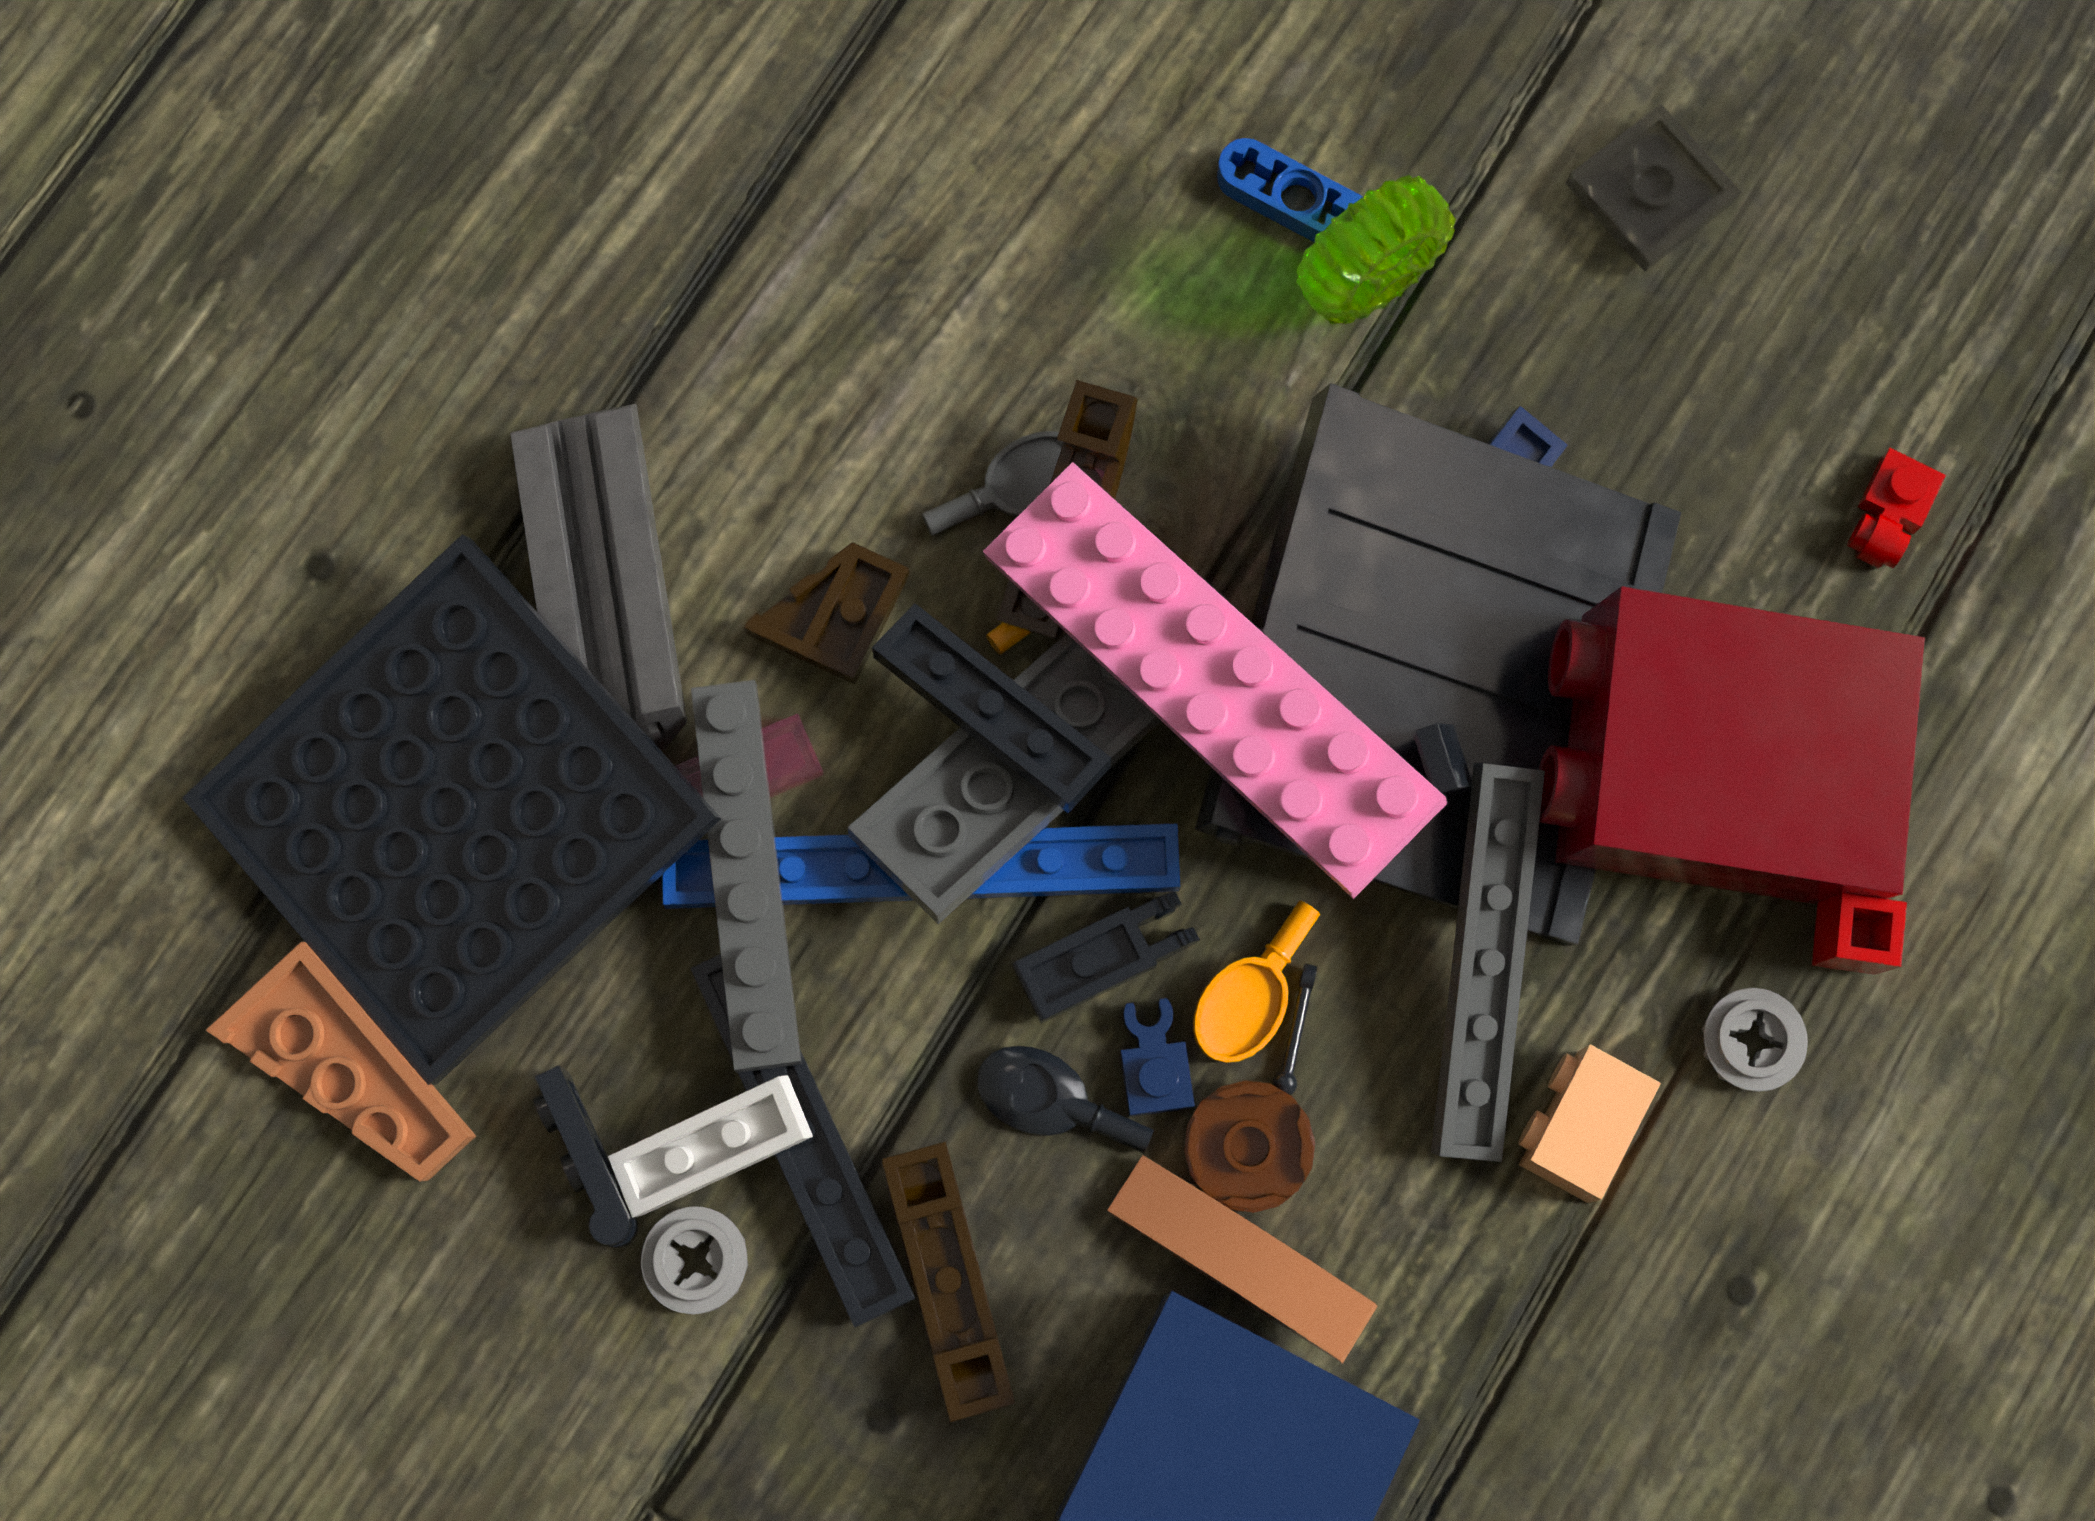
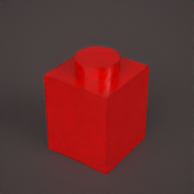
[1812,892,1907,975]

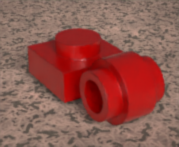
[1847,448,1946,569]

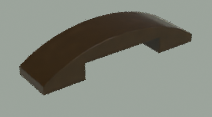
[996,380,1138,640]
[882,1141,1015,1422]

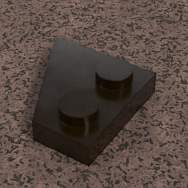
[744,542,910,684]

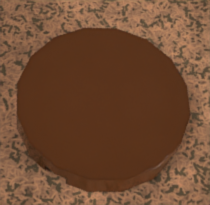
[1184,1080,1315,1213]

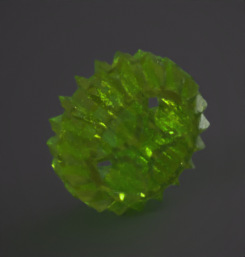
[1296,175,1456,324]

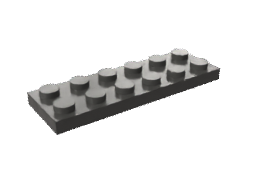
[847,633,1161,924]

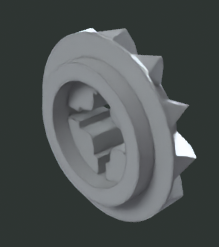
[1701,988,1808,1092]
[641,1207,748,1314]

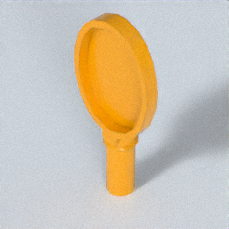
[1193,900,1320,1063]

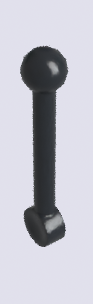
[1272,963,1317,1095]

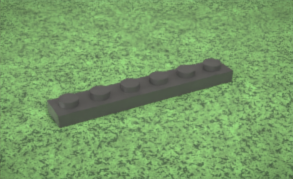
[691,680,802,1073]
[1431,763,1545,1162]

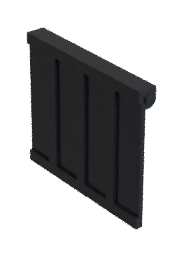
[1195,383,1681,946]

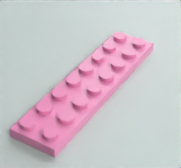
[983,462,1447,899]

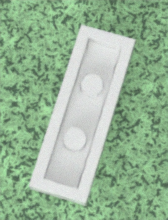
[608,1075,813,1218]

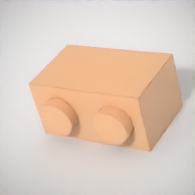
[1518,1044,1661,1203]

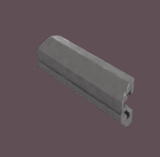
[510,404,687,750]

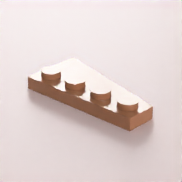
[206,942,476,1182]

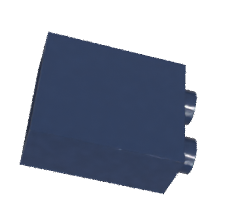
[1053,1291,1420,1521]

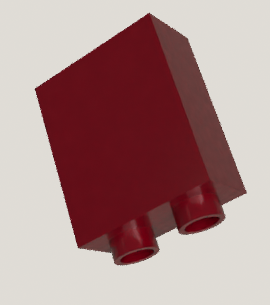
[1539,586,1925,904]

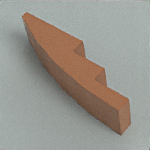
[1107,1155,1378,1364]

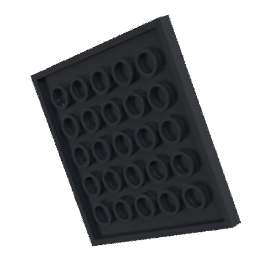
[182,534,722,1085]

